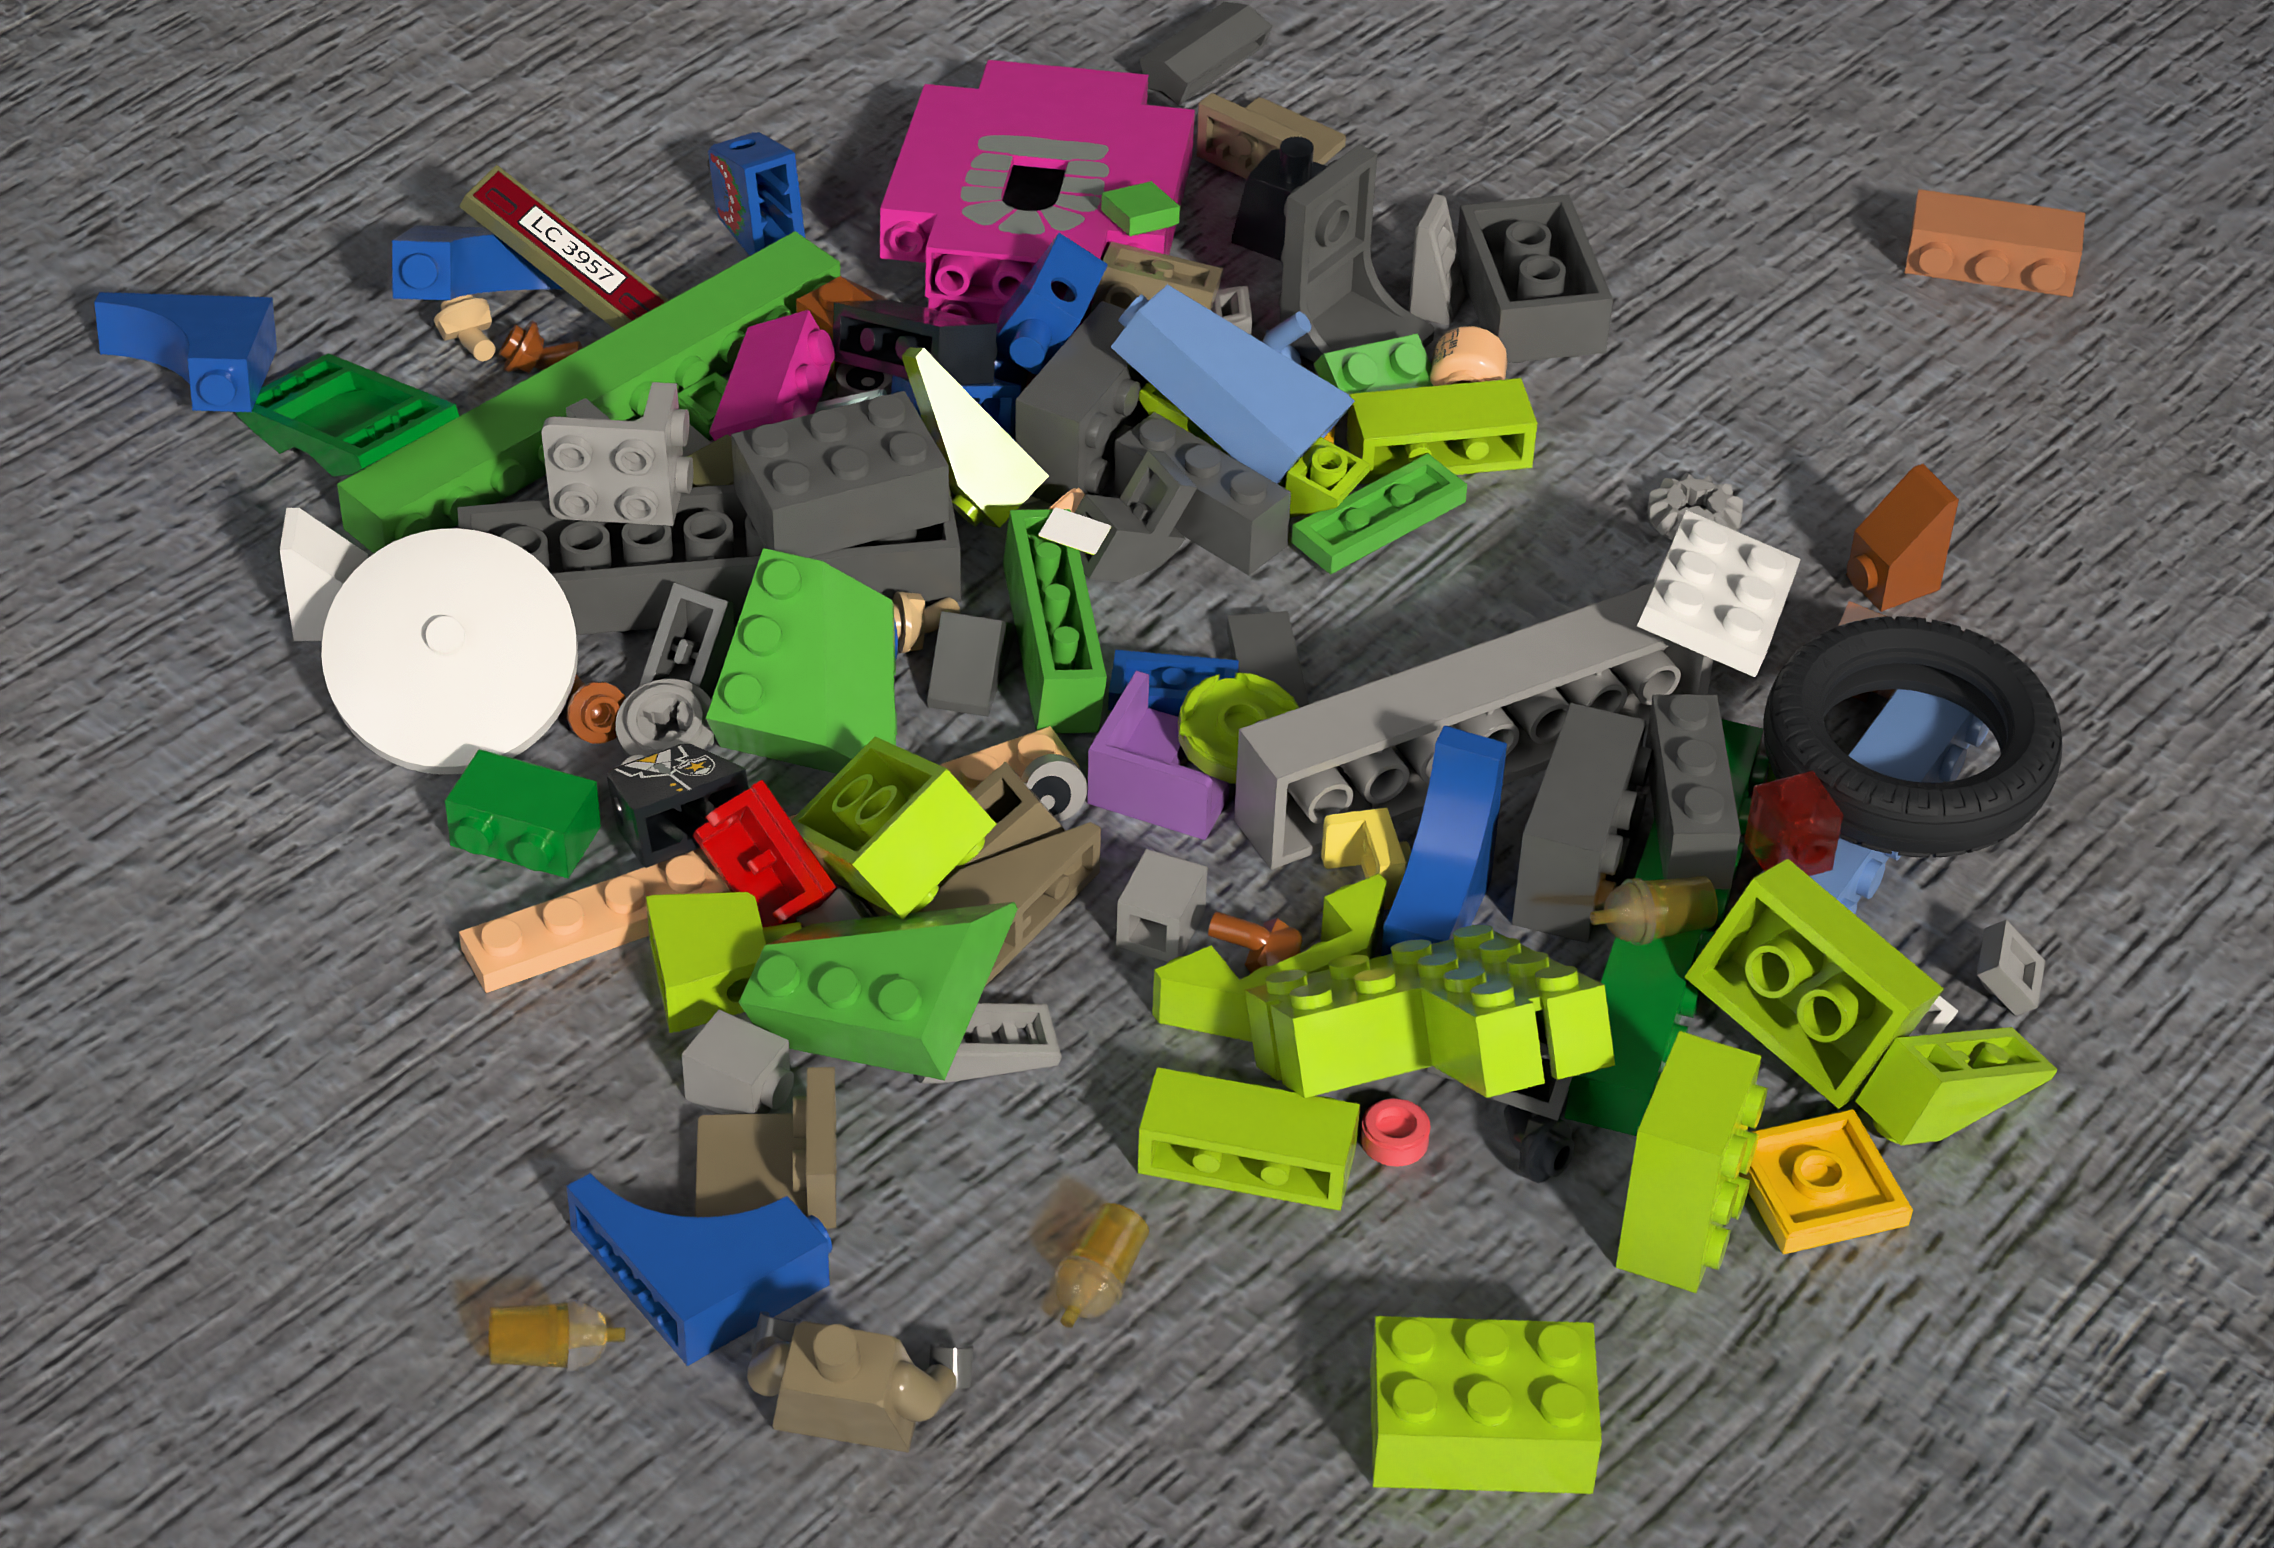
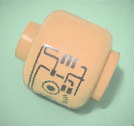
[1430,326,1507,386]

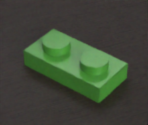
[1314,334,1433,413]

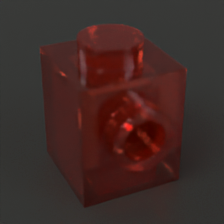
[1744,771,1843,876]

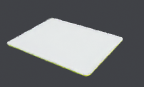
[1039,507,1111,555]

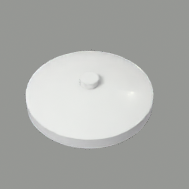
[321,528,578,775]

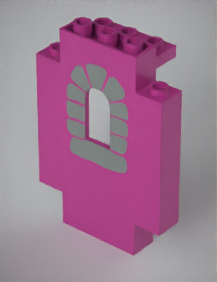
[880,60,1195,339]

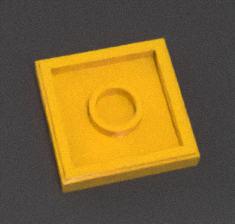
[1739,1109,1913,1255]

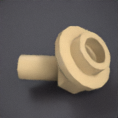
[434,294,495,361]
[893,591,960,653]

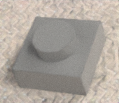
[1977,919,2045,1016]

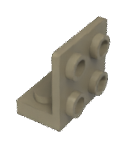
[1197,93,1346,179]
[1090,241,1223,314]
[695,1067,836,1229]

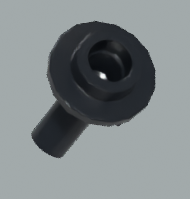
[1504,1105,1575,1184]

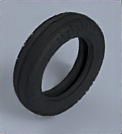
[1763,616,2062,858]

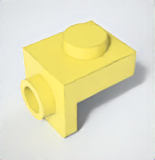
[1321,807,1411,910]

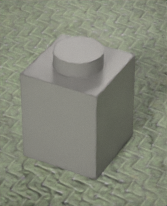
[1116,849,1208,962]
[682,1010,794,1115]

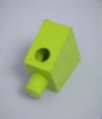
[646,892,802,1033]

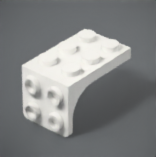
[1637,510,1801,677]

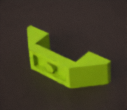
[1139,382,1370,518]
[1152,873,1387,1042]

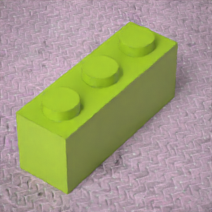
[1346,378,1537,484]
[1138,1067,1360,1211]

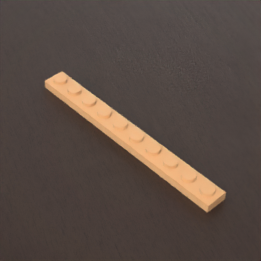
[459,726,1080,993]

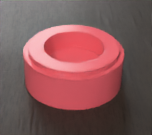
[1361,1098,1430,1166]

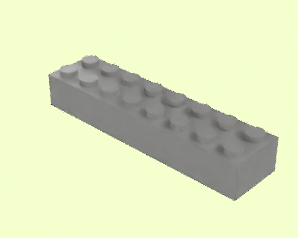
[1234,583,1713,870]

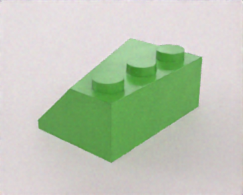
[706,548,897,774]
[739,902,1018,1081]

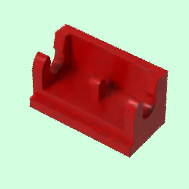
[693,779,836,928]

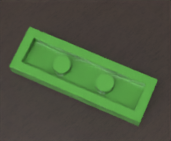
[1292,454,1467,575]

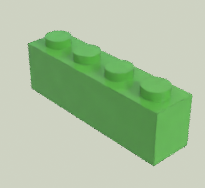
[1003,509,1107,733]

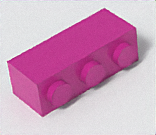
[709,310,835,441]

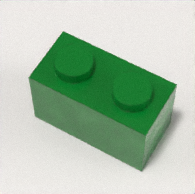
[445,749,601,879]

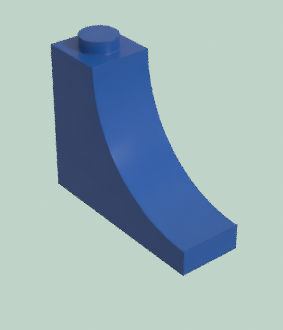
[392,225,585,300]
[94,292,277,412]
[1381,725,1507,956]
[566,1173,832,1366]

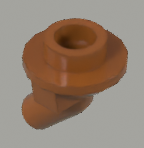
[499,321,583,373]
[565,674,626,744]
[1208,911,1303,974]

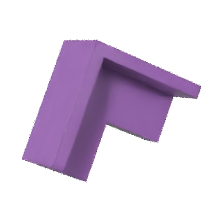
[1087,671,1230,840]

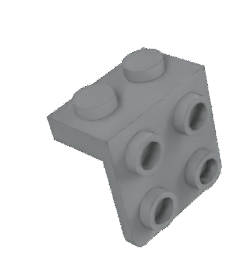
[541,382,694,526]

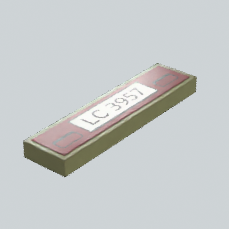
[459,165,669,330]

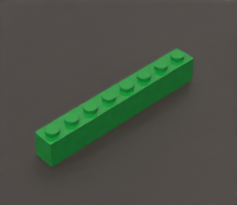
[1565,719,1770,1137]

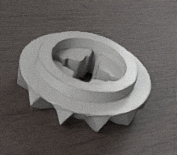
[1647,472,1743,540]
[616,679,714,757]

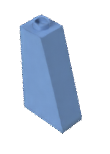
[1111,284,1355,484]

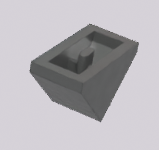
[638,582,735,716]
[927,611,1016,717]

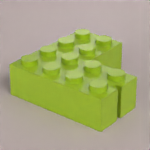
[1245,925,1615,1098]

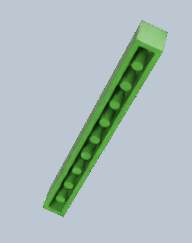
[337,231,841,553]

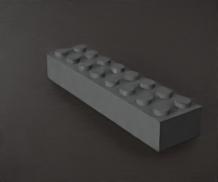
[458,484,961,635]

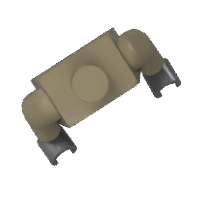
[747,1311,974,1453]

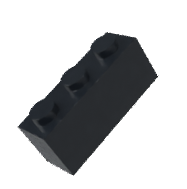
[833,300,997,385]

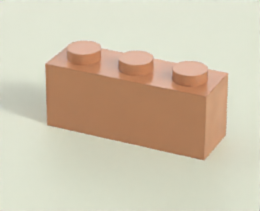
[1905,189,2086,297]

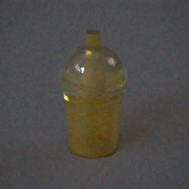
[1590,875,1718,946]
[1055,1203,1150,1328]
[489,1299,625,1372]

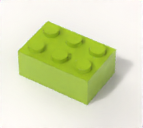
[791,736,997,919]
[1685,859,1944,1109]
[1616,1031,1768,1293]
[1370,1316,1602,1494]

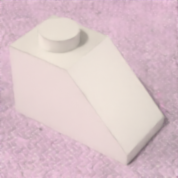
[280,508,369,641]

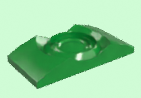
[236,353,460,477]

